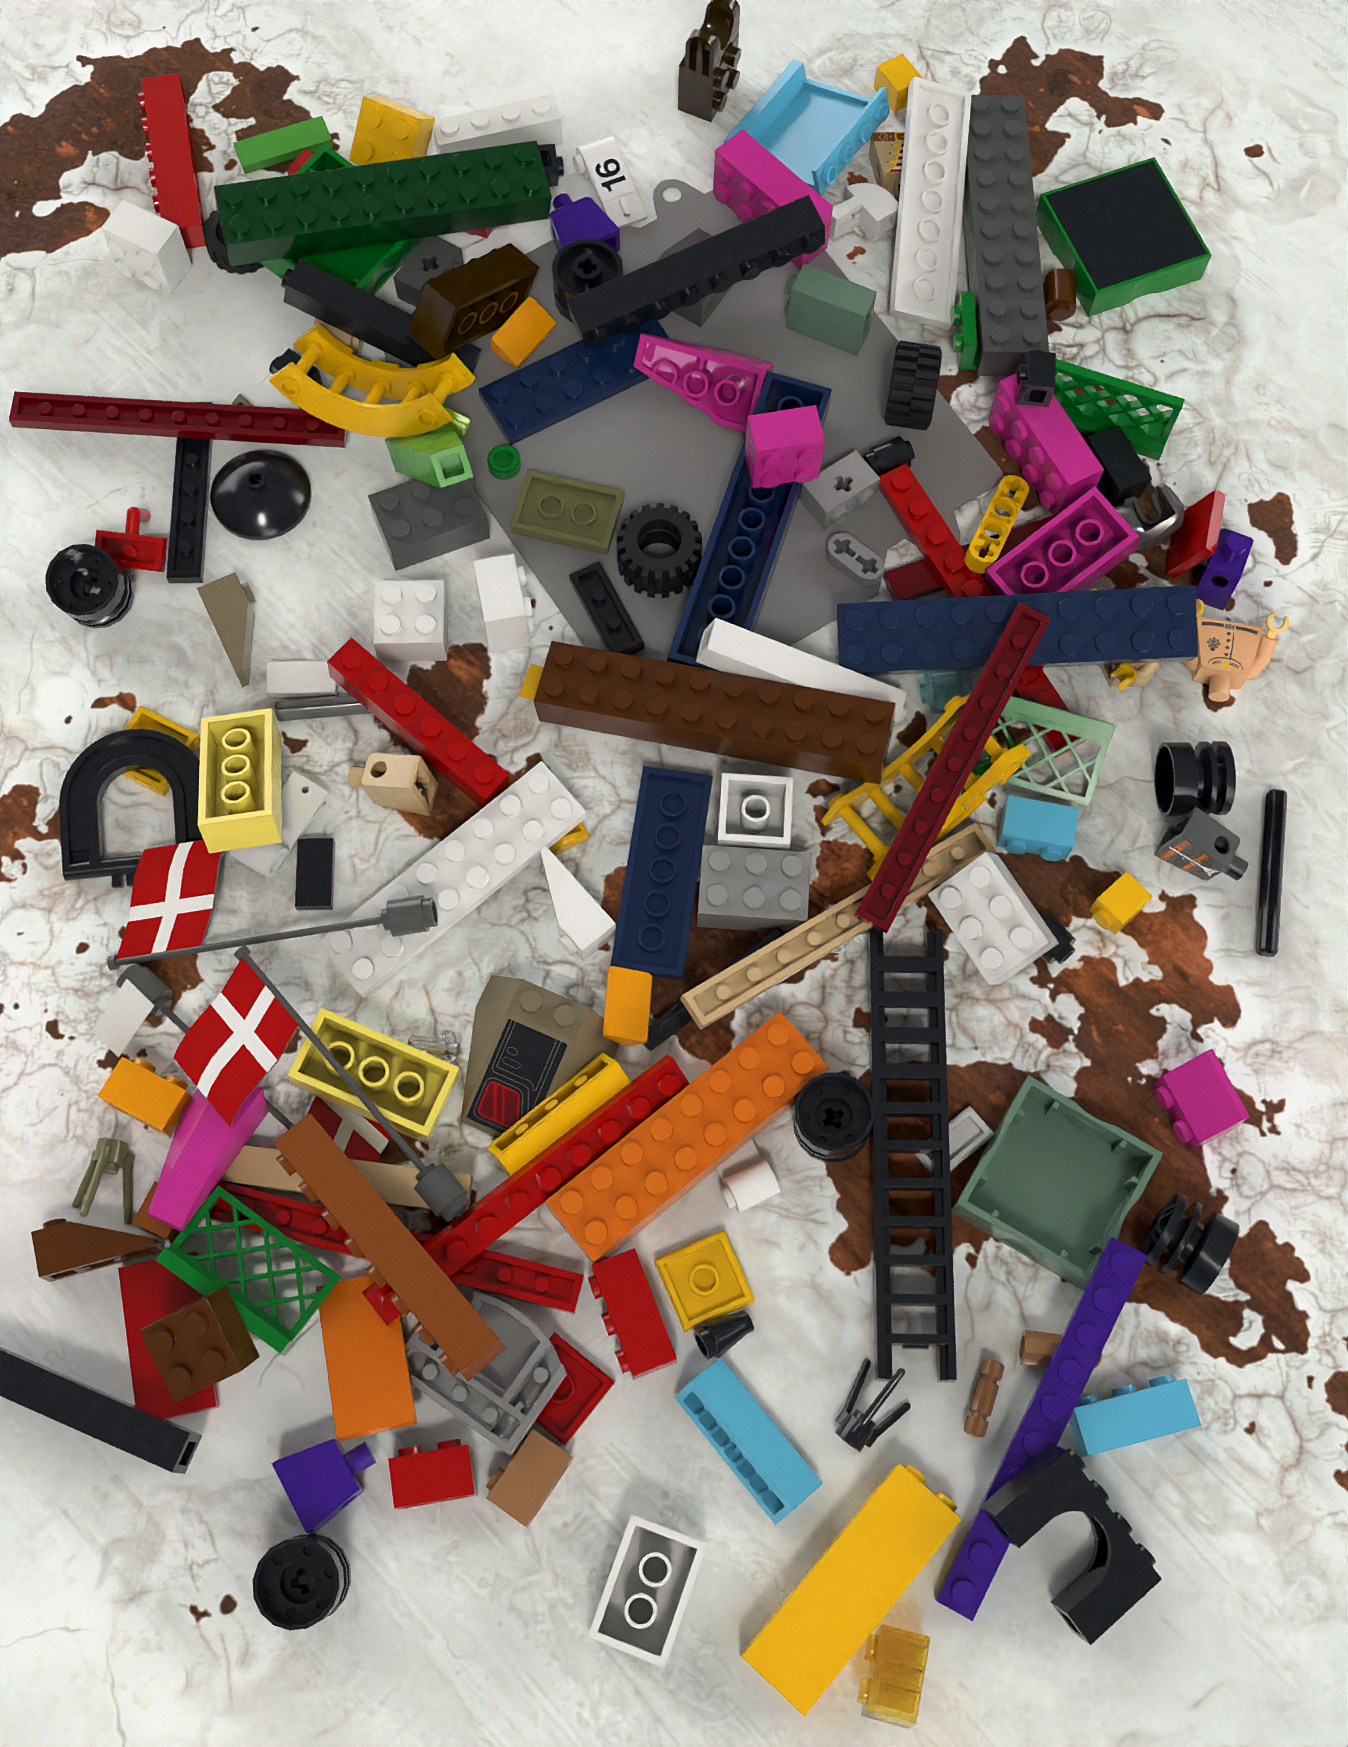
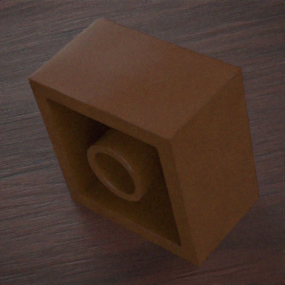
[139,1285,260,1403]

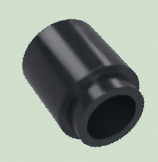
[863,436,915,476]
[1038,910,1076,964]

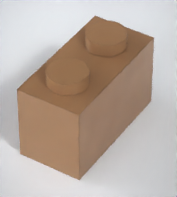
[486,1429,573,1528]

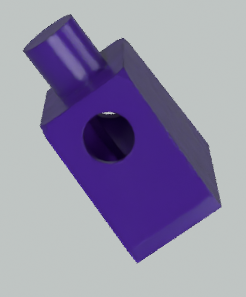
[549,193,620,252]
[1195,528,1254,611]
[271,1439,376,1534]

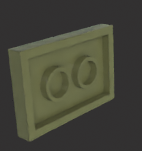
[509,469,625,555]

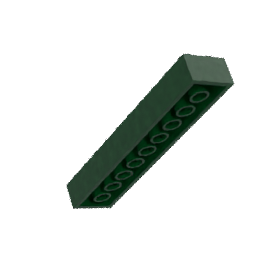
[214,140,552,266]

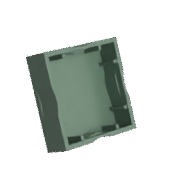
[951,1075,1163,1291]

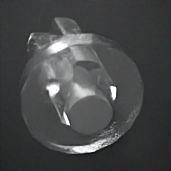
[407,1030,460,1064]

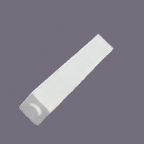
[695,618,907,728]

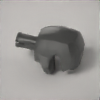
[1114,483,1184,550]

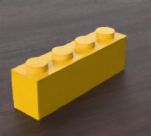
[486,1052,631,1177]

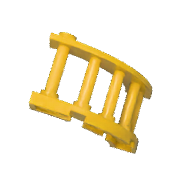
[268,322,475,438]
[821,694,1032,880]

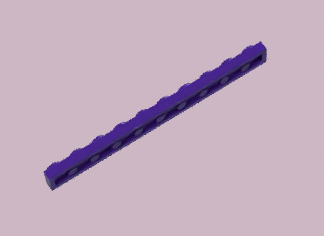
[935,1237,1147,1621]

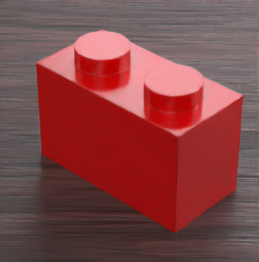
[388,1439,478,1510]

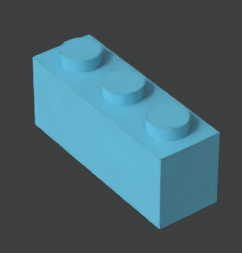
[1069,1374,1202,1458]

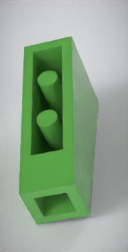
[385,422,474,488]

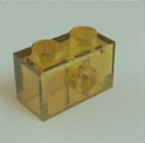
[857,1624,931,1729]

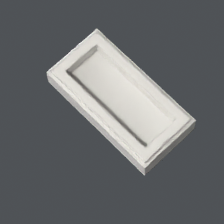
[265,661,337,698]
[914,1106,994,1175]

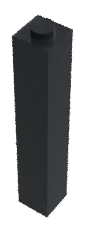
[281,259,482,391]
[0,1347,202,1474]

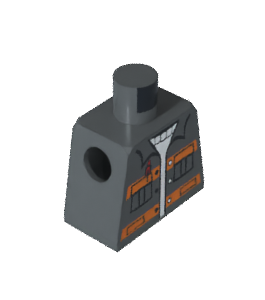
[1154,807,1249,881]

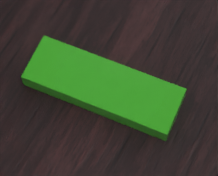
[233,116,334,174]

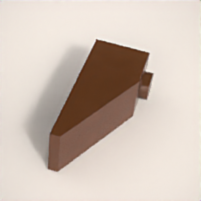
[31,1218,164,1282]

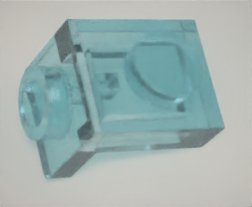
[920,670,973,714]

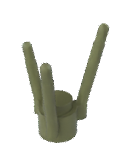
[72,1138,134,1224]

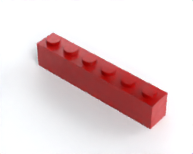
[138,73,206,249]
[327,637,509,809]

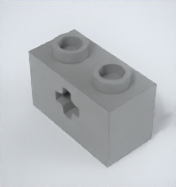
[800,450,880,529]

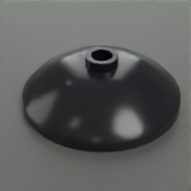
[210,449,312,540]

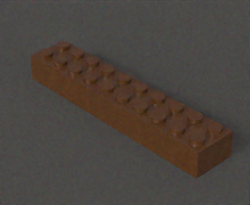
[533,641,896,785]

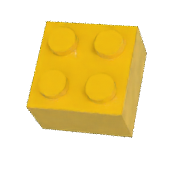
[349,95,435,165]

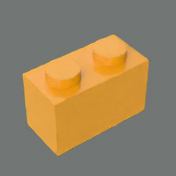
[97,1057,192,1138]

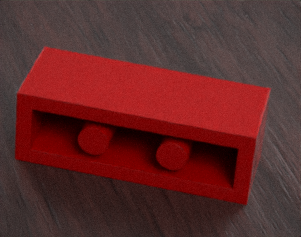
[587,1248,677,1380]

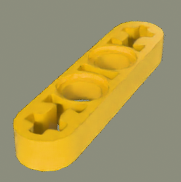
[964,475,1029,574]

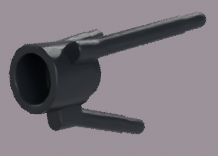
[835,1359,911,1452]

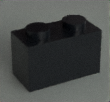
[1085,426,1152,506]

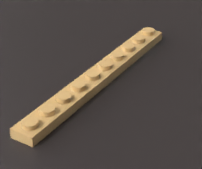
[680,822,996,1030]

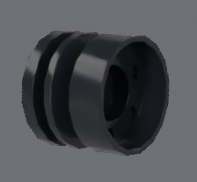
[45,544,134,629]
[1154,741,1236,817]
[793,1073,875,1163]
[1142,1191,1240,1295]
[253,1533,351,1631]

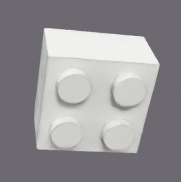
[101,200,192,295]
[473,553,535,653]
[373,580,448,662]
[717,773,794,851]

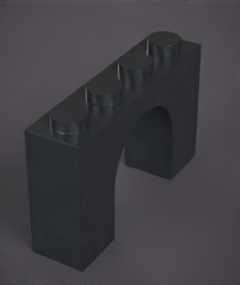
[980,1443,1162,1645]

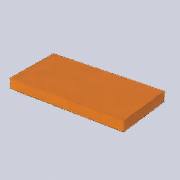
[316,1275,418,1442]

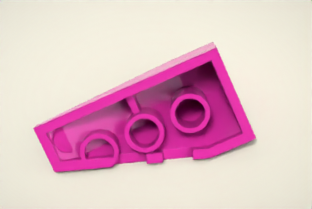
[634,333,774,433]
[148,1086,268,1232]

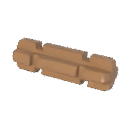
[964,1359,1004,1438]

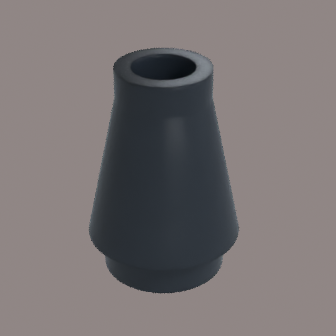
[694,1310,754,1359]

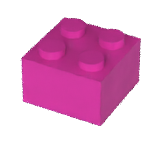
[744,405,825,488]

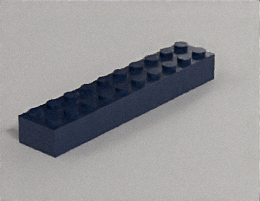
[667,371,832,671]
[837,585,1198,676]

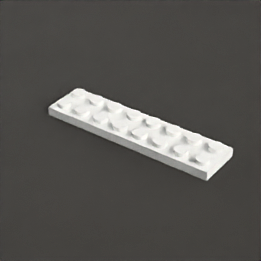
[889,76,972,330]
[317,761,588,999]

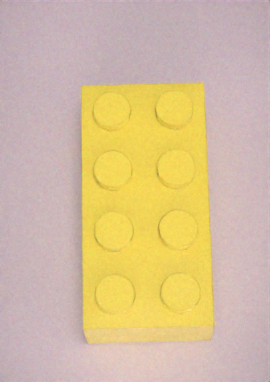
[198,708,282,853]
[287,1008,460,1144]

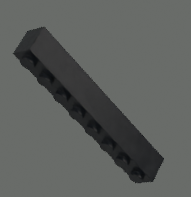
[566,194,825,349]

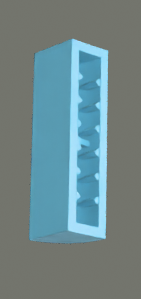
[674,1358,823,1525]

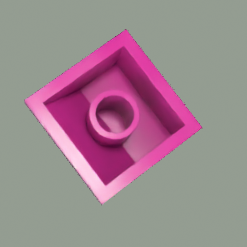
[1154,1049,1250,1151]

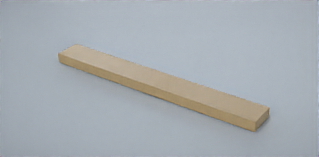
[219,1145,473,1214]

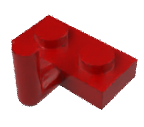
[95,507,167,572]

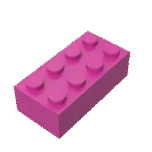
[713,129,833,269]
[988,373,1104,515]
[986,486,1139,595]

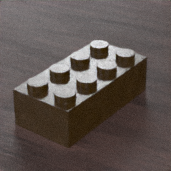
[408,243,539,359]

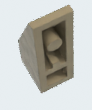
[197,572,256,688]

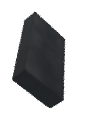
[295,838,335,910]

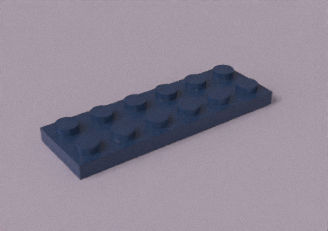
[478,319,670,446]
[610,766,713,981]

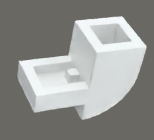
[829,183,899,242]

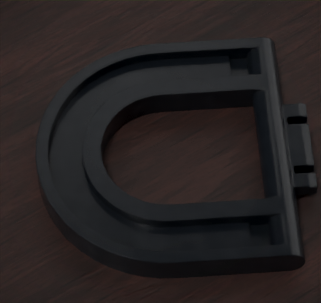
[59,729,204,889]

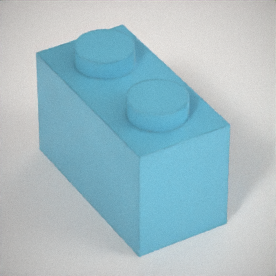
[996,795,1079,861]

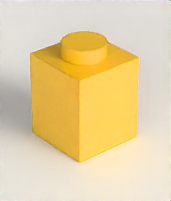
[874,53,923,113]
[1089,871,1153,935]

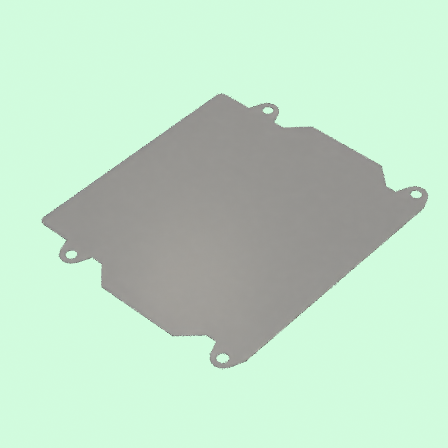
[384,179,1003,662]

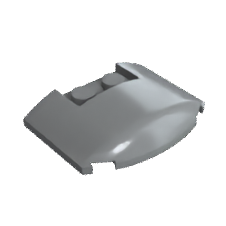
[405,1291,567,1456]

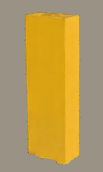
[739,1463,962,1717]

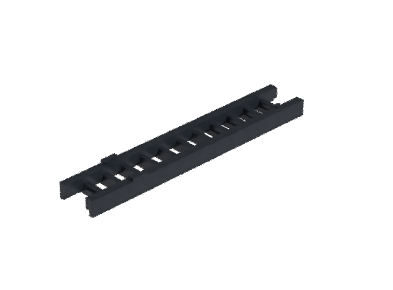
[867,928,957,1383]

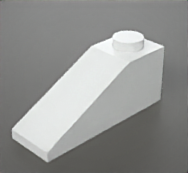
[540,845,616,961]

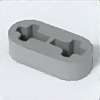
[826,533,884,587]

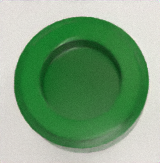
[487,445,521,480]

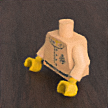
[1183,599,1289,702]

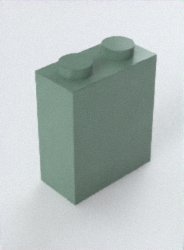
[784,264,877,356]

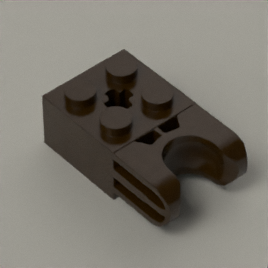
[678,0,741,122]

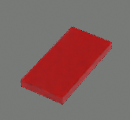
[118,1251,219,1419]

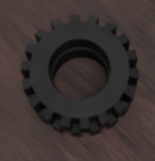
[885,341,942,431]
[617,503,702,598]

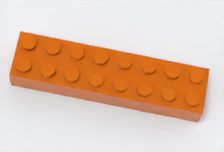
[545,1011,829,1264]

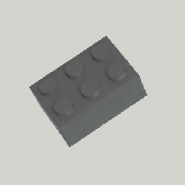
[368,479,490,571]

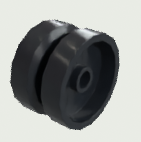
[552,239,623,323]

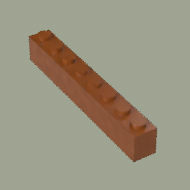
[273,1113,506,1382]

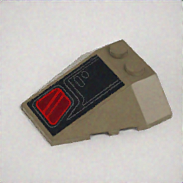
[460,975,620,1138]

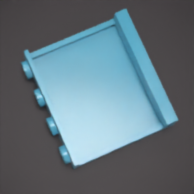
[723,60,890,196]

